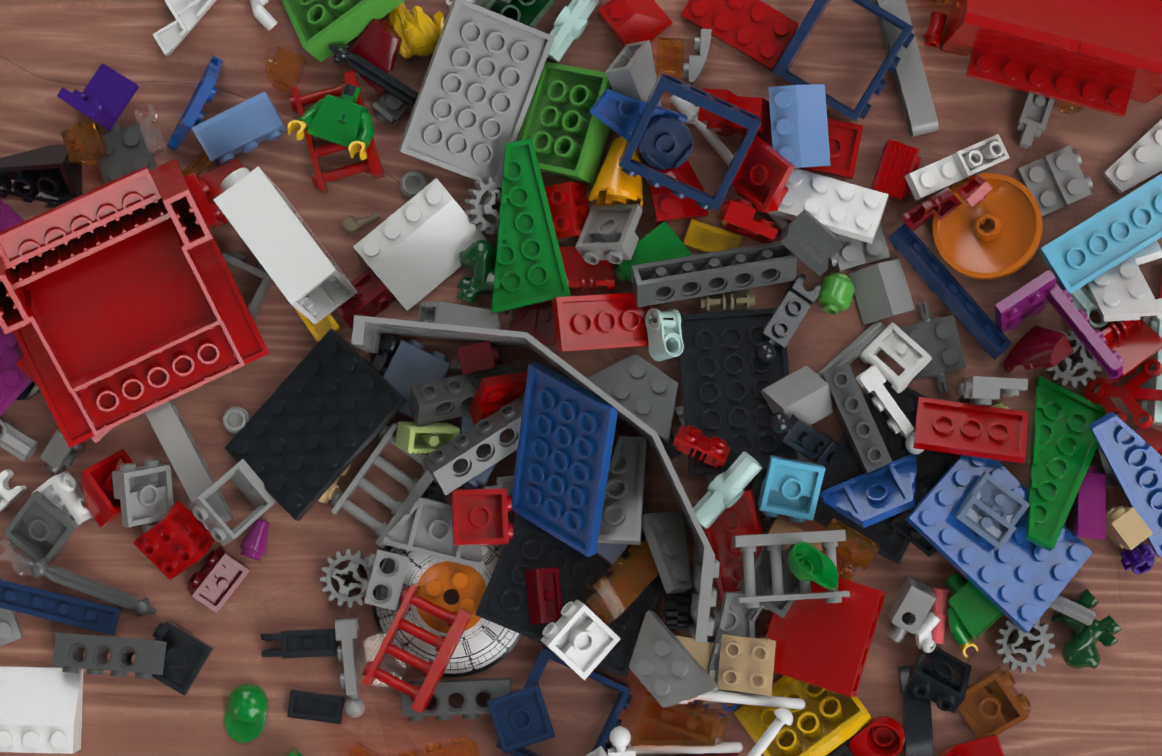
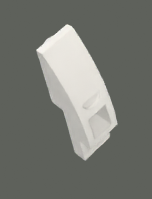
[904,134,1010,201]

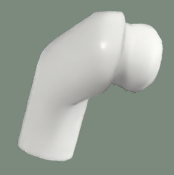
[915,611,940,653]

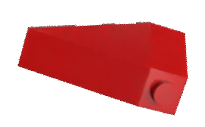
[644,160,709,225]

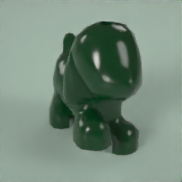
[456,240,510,315]
[1052,589,1122,669]

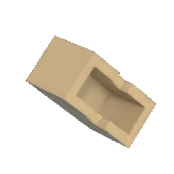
[1106,505,1153,550]

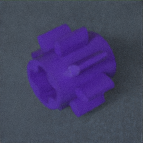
[1120,542,1156,574]

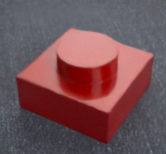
[956,173,993,207]

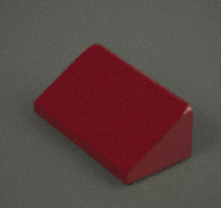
[525,567,562,625]

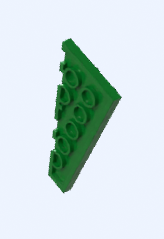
[1025,376,1108,551]

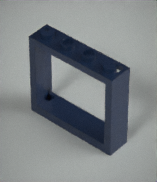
[773,0,915,121]
[619,72,761,210]
[496,645,633,756]

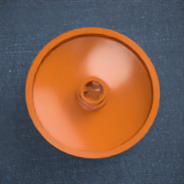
[933,173,1043,280]

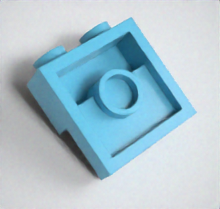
[757,456,825,522]

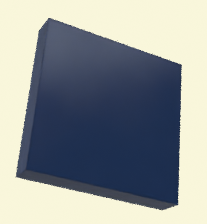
[487,683,555,754]

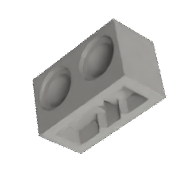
[360,548,410,611]

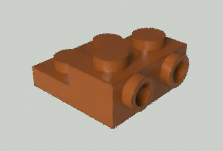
[958,666,1031,738]

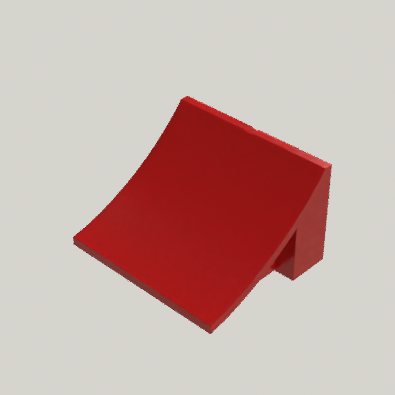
[940,0,1162,117]
[0,158,270,448]

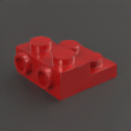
[731,136,795,213]
[717,198,778,243]
[469,372,528,425]
[451,488,513,546]

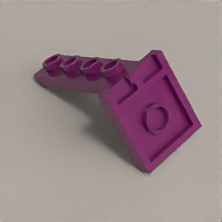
[995,269,1123,379]

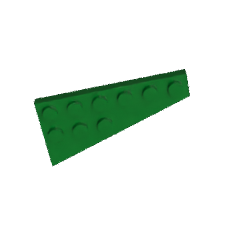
[491,138,571,314]

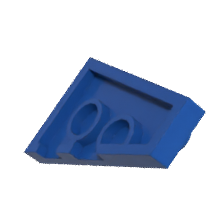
[590,89,688,149]

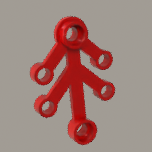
[1084,359,1162,429]

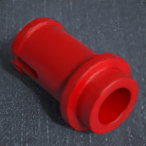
[923,11,948,48]

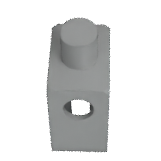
[887,576,936,643]

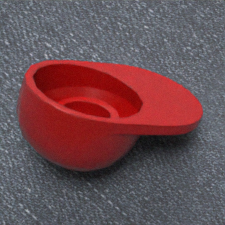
[849,716,906,756]

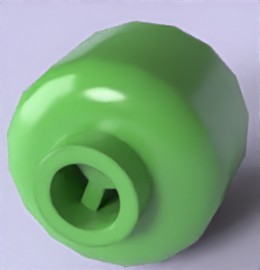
[816,273,855,315]

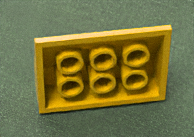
[734,675,873,756]

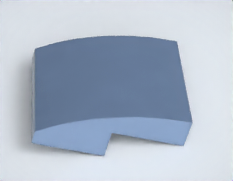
[955,471,1030,550]

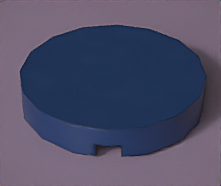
[639,116,693,170]

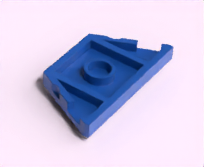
[166,55,223,151]
[819,454,917,528]

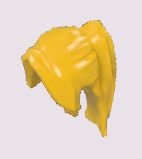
[389,2,445,59]

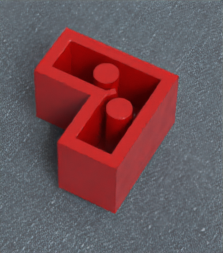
[698,88,770,137]

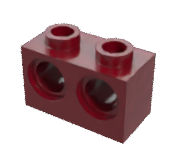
[458,341,501,375]

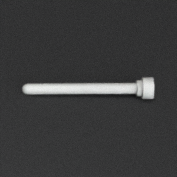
[679,691,805,709]
[612,742,743,755]

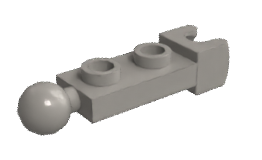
[335,617,365,718]

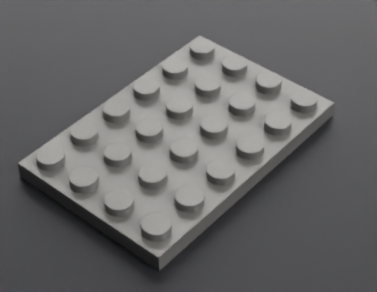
[398,0,555,183]

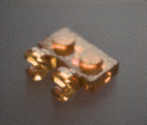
[821,518,880,580]

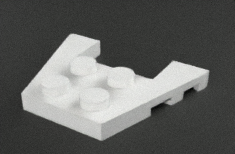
[152,0,216,57]
[1086,240,1162,322]

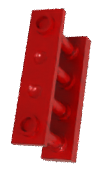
[289,70,385,194]
[362,584,473,713]

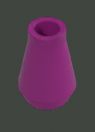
[240,519,270,561]

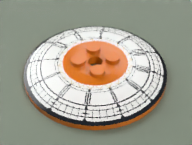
[372,545,523,677]

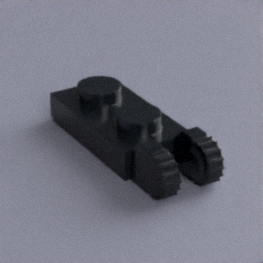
[261,628,337,658]

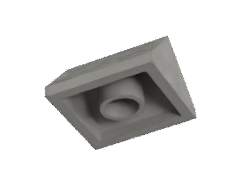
[848,259,915,325]
[761,365,833,425]

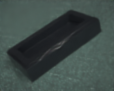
[287,689,345,724]

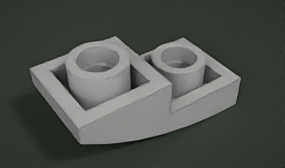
[682,29,712,86]

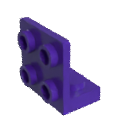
[57,64,139,131]

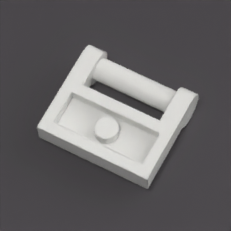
[860,322,932,393]

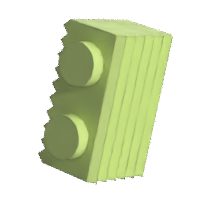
[395,421,460,454]

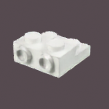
[540,600,621,680]

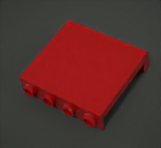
[764,577,886,697]

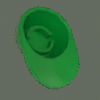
[787,542,838,590]
[224,684,268,743]

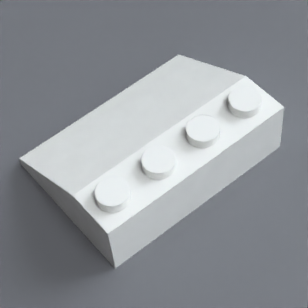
[353,178,488,311]
[0,666,83,754]

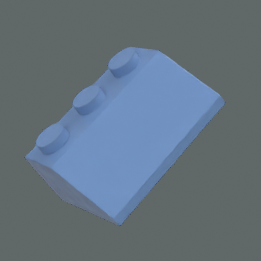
[768,84,831,169]
[192,91,287,166]

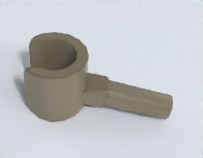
[342,212,380,234]

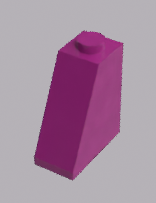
[1066,467,1106,540]

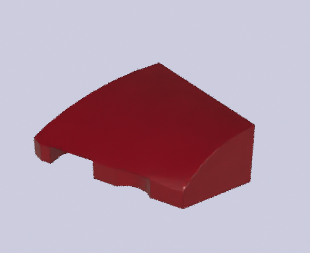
[349,19,402,95]
[899,187,962,231]
[1003,325,1074,372]

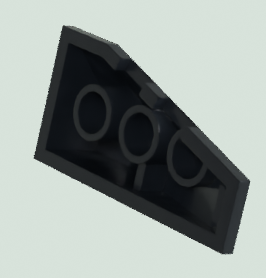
[0,144,82,207]

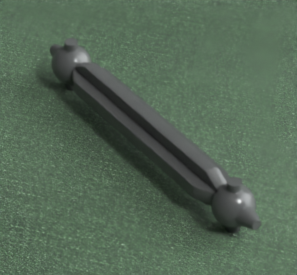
[26,558,156,617]

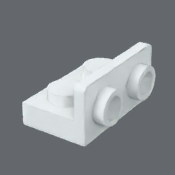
[31,471,93,526]

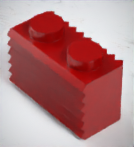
[870,139,921,203]

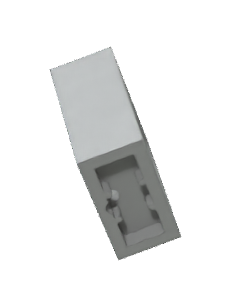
[188,459,277,546]

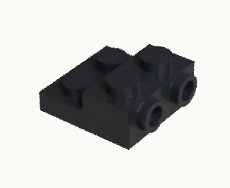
[152,620,214,696]
[906,647,972,713]

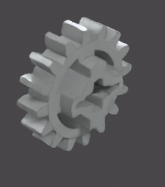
[465,176,502,235]
[1044,330,1102,388]
[320,549,378,608]
[994,619,1055,673]

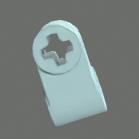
[645,309,684,362]

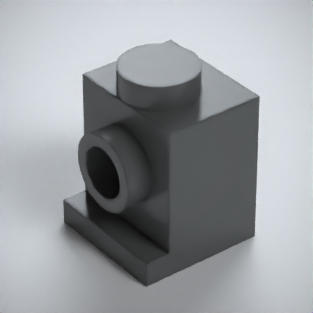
[39,430,86,474]

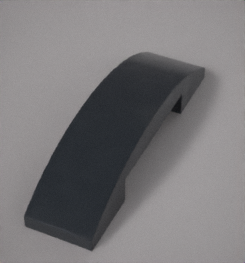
[898,666,933,756]

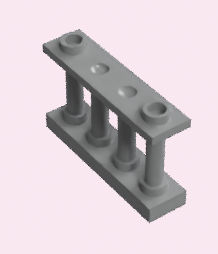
[331,423,433,549]
[731,530,850,608]

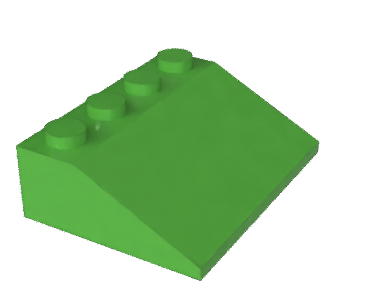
[282,0,406,62]
[518,62,613,185]

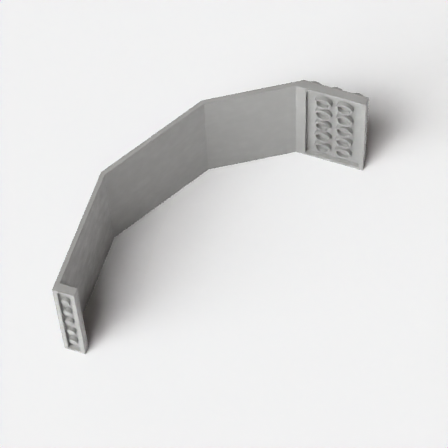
[351,315,720,643]

